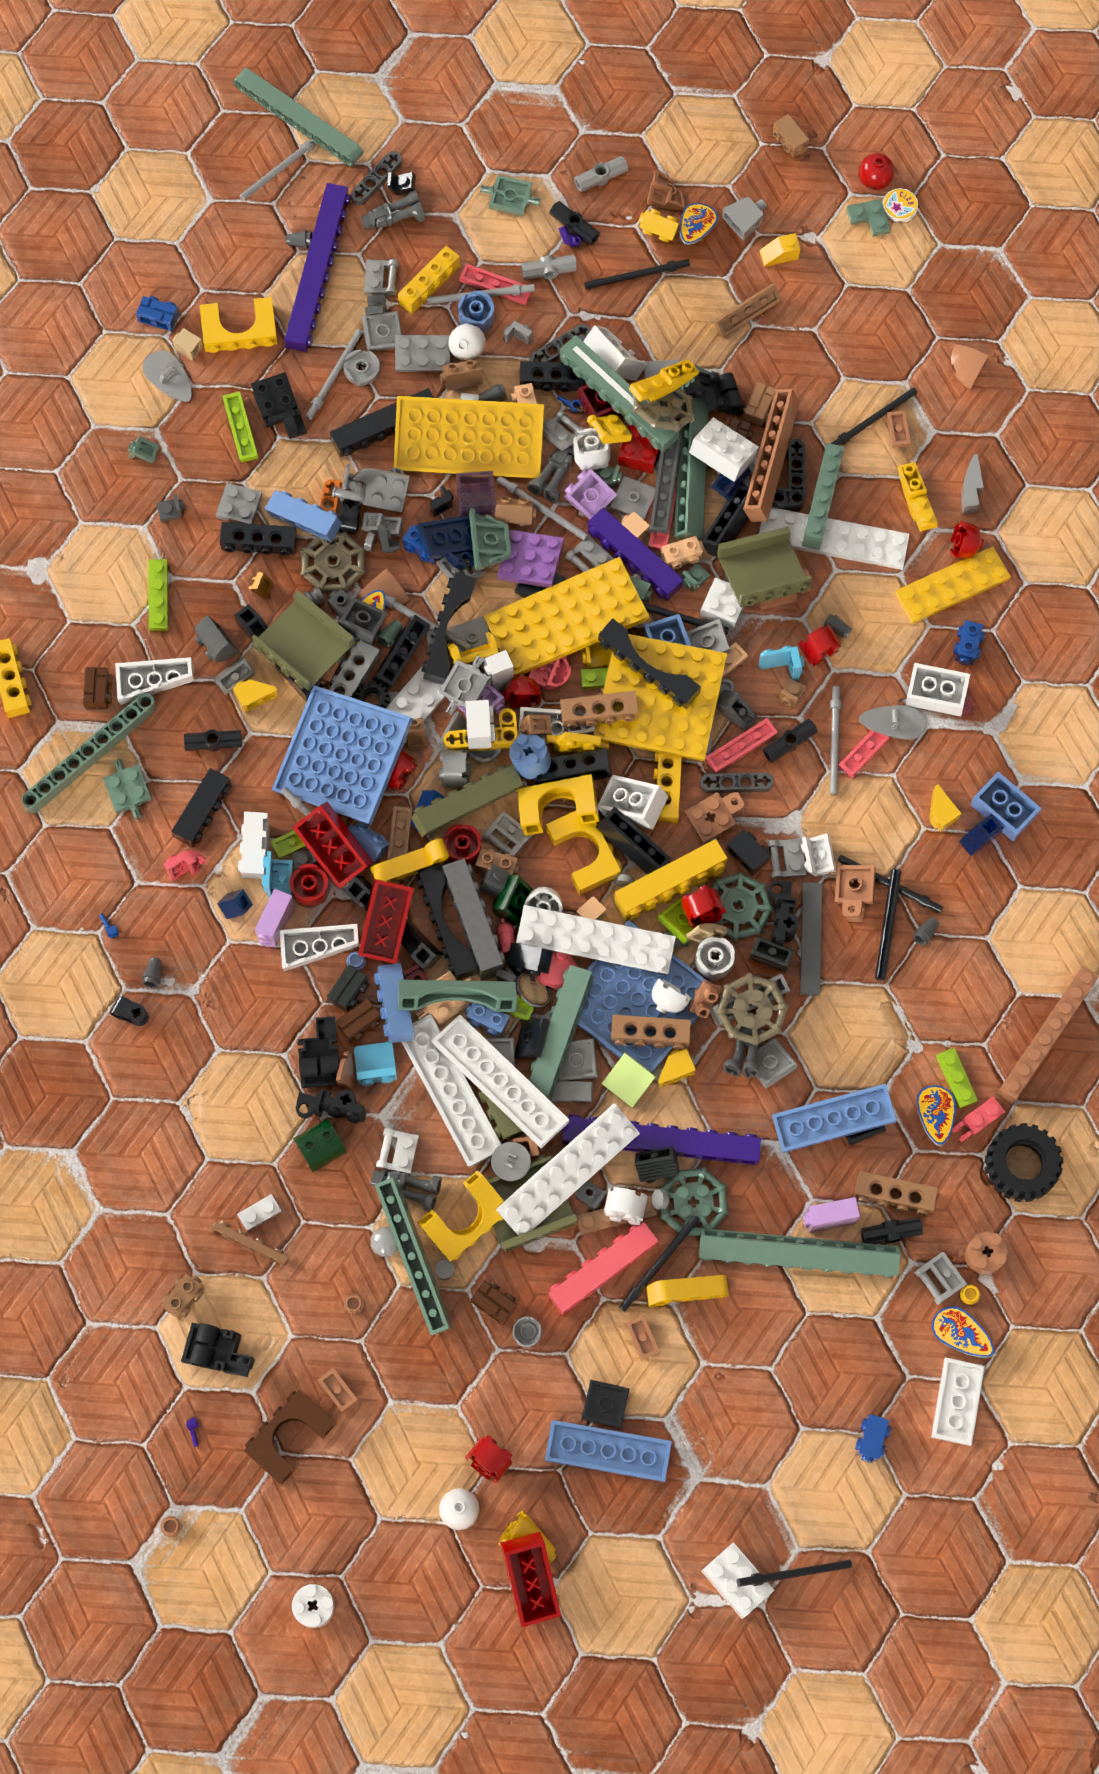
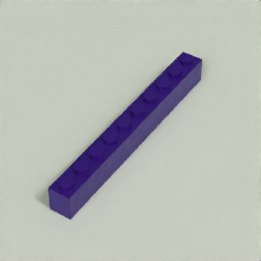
[284,183,351,352]
[562,1115,761,1165]

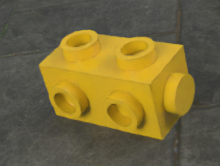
[638,208,680,243]

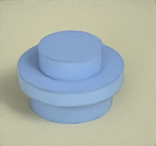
[346,951,366,971]

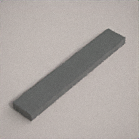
[649,429,682,534]
[800,882,822,996]

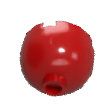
[858,153,894,190]
[950,521,984,559]
[504,675,541,709]

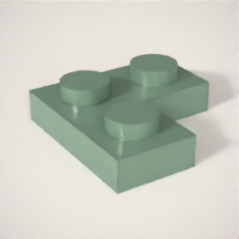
[846,199,891,237]

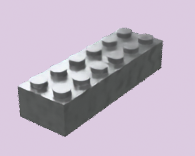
[443,858,505,981]

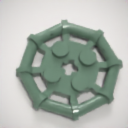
[711,872,774,941]
[660,1167,730,1236]

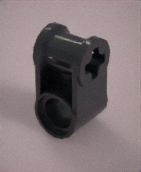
[338,499,361,534]
[109,995,149,1026]

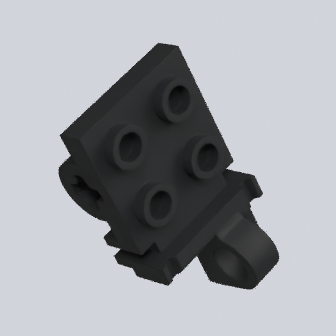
[686,371,744,416]
[251,372,307,439]
[768,881,799,945]
[297,1016,339,1088]
[296,1088,366,1123]
[181,1322,255,1377]

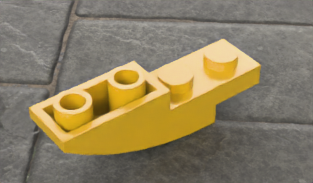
[629,359,699,402]
[898,462,938,532]

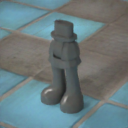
[361,190,426,229]
[527,445,574,503]
[723,1013,762,1078]
[370,1170,442,1212]

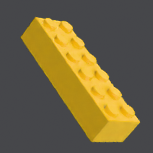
[614,839,727,922]

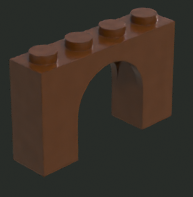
[244,1389,336,1485]

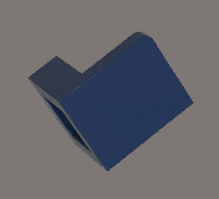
[217,889,253,919]

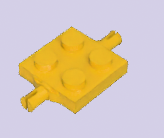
[545,732,609,754]

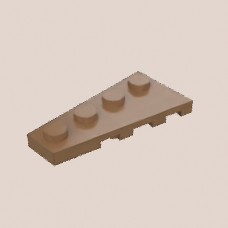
[208,1220,287,1265]

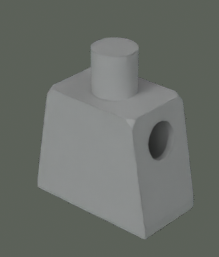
[722,197,767,241]

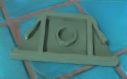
[469,508,511,570]

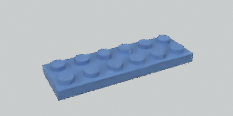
[772,1083,897,1153]
[545,1420,672,1482]

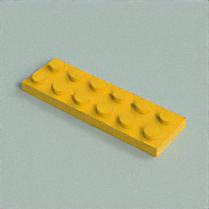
[895,546,1011,624]

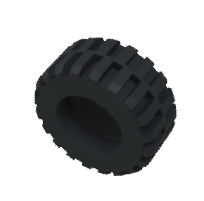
[984,1123,1063,1202]

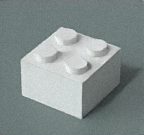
[700,578,745,631]
[466,700,495,749]

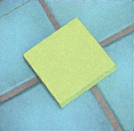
[602,1053,657,1108]

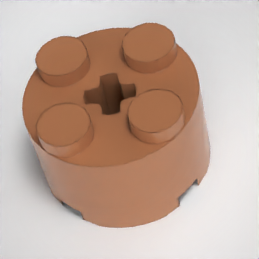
[964,1232,1008,1275]

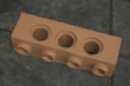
[560,691,638,729]
[611,1015,691,1050]
[853,1171,938,1216]

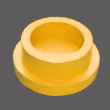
[960,1285,980,1305]

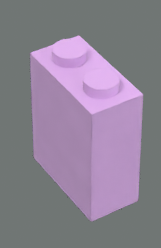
[255,888,295,948]
[803,1197,860,1233]

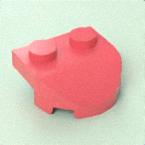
[528,656,571,690]
[164,850,207,881]
[536,951,578,990]

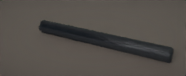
[875,869,902,981]

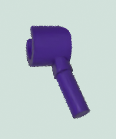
[186,1417,199,1447]

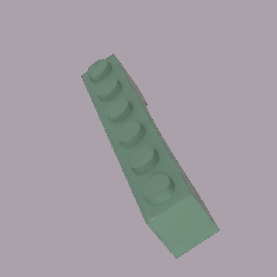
[802,443,844,550]
[397,980,517,1012]

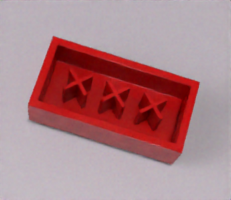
[292,801,374,888]
[357,879,414,964]
[500,1532,561,1627]

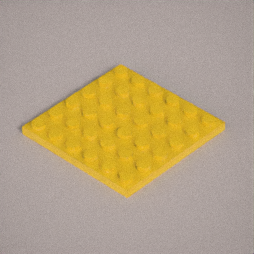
[594,634,727,762]

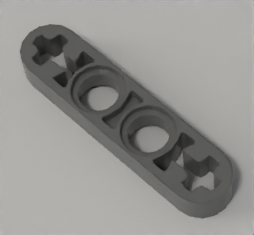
[351,151,402,206]
[530,324,591,362]
[700,773,774,793]

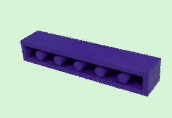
[587,508,683,601]

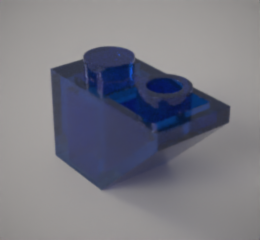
[711,469,750,501]
[959,813,1004,856]

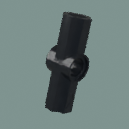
[549,201,600,245]
[762,718,818,763]
[184,729,242,752]
[861,1217,923,1244]

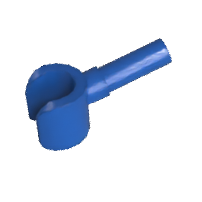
[557,395,581,413]
[99,914,119,938]

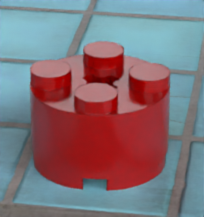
[798,624,842,667]
[387,750,418,790]
[444,824,482,865]
[289,864,329,907]
[681,885,726,929]
[465,1435,513,1483]

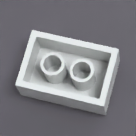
[689,417,759,482]
[906,663,970,716]
[598,775,669,829]
[701,1542,774,1619]

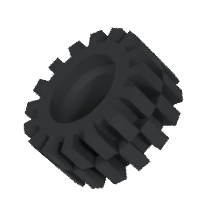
[355,681,390,709]

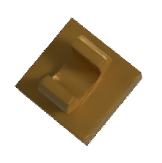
[249,572,274,598]

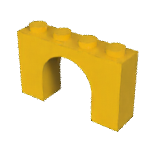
[200,297,277,353]
[517,774,600,836]
[546,811,623,896]
[417,1170,504,1262]

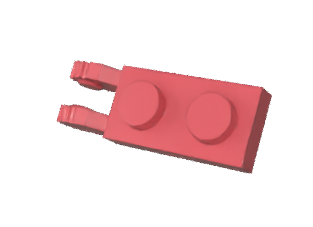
[952,1096,1005,1143]

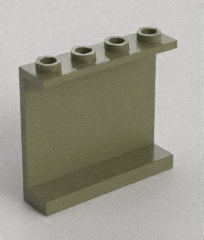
[717,526,812,607]
[252,590,355,691]
[485,1155,578,1253]

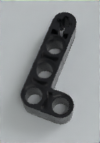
[772,439,806,512]

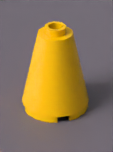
[498,1511,557,1564]

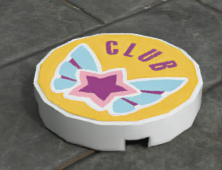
[883,188,918,222]

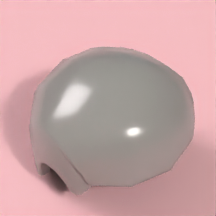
[371,1227,398,1257]
[513,1316,543,1347]

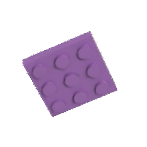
[497,530,564,588]

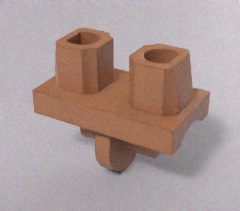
[688,980,722,1018]

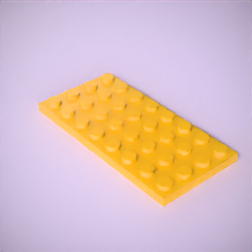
[393,396,544,478]
[483,557,650,678]

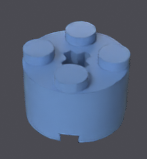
[458,291,495,333]
[509,734,551,779]

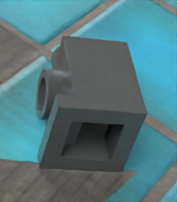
[328,589,352,618]
[575,1180,606,1211]

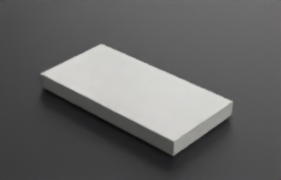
[931,1357,985,1446]

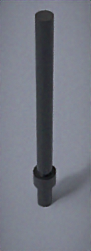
[584,259,690,289]
[830,387,917,446]
[641,600,729,635]
[837,855,943,913]
[619,1214,700,1312]
[736,1560,852,1587]

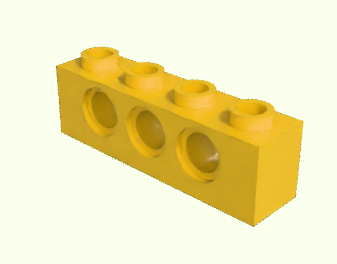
[398,246,460,314]
[0,638,32,718]
[653,752,682,823]

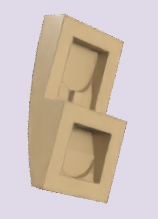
[686,923,727,943]

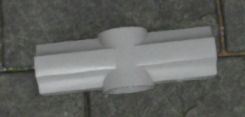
[574,156,628,192]
[521,255,577,280]

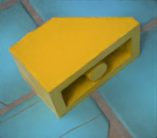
[759,233,801,267]
[233,679,278,713]
[929,784,961,832]
[657,1049,696,1088]

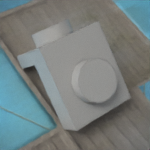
[503,320,532,345]

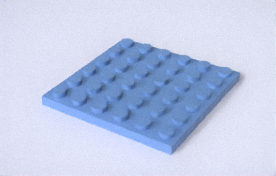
[272,685,413,825]
[578,920,710,1073]

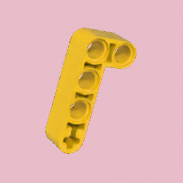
[443,708,518,751]
[370,838,449,882]
[646,1275,729,1307]

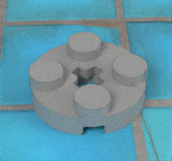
[344,350,380,387]

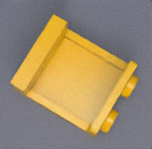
[446,632,500,665]

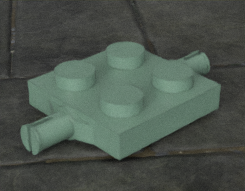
[480,175,541,217]
[103,759,152,820]

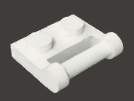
[376,1128,419,1175]

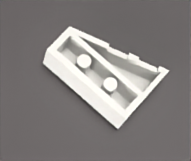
[583,325,648,381]
[480,650,514,692]
[238,812,270,879]

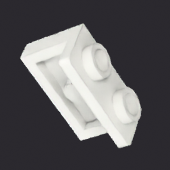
[801,833,837,877]

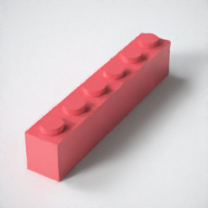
[548,1222,658,1315]

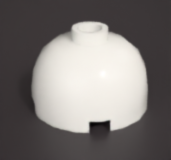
[448,323,486,361]
[525,887,563,913]
[652,978,691,1014]
[439,1488,480,1530]

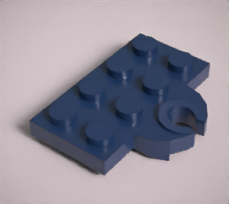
[416,513,482,570]

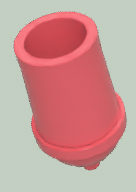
[495,918,515,955]

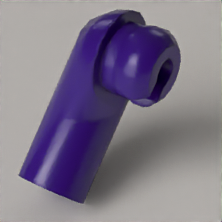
[558,225,582,247]

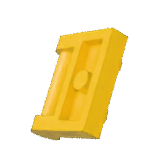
[587,415,632,444]

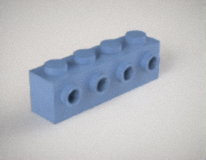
[265,490,342,543]
[374,963,414,1043]

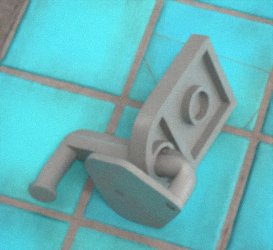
[332,463,409,512]

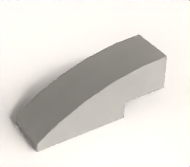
[961,454,984,514]

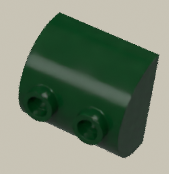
[492,875,534,926]
[293,1119,347,1173]

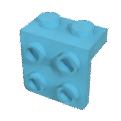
[758,646,804,681]
[262,851,293,898]
[354,1042,397,1086]

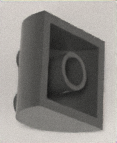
[339,597,387,644]
[194,615,239,662]

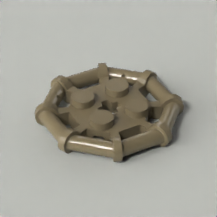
[631,377,696,432]
[300,531,366,593]
[716,973,789,1046]

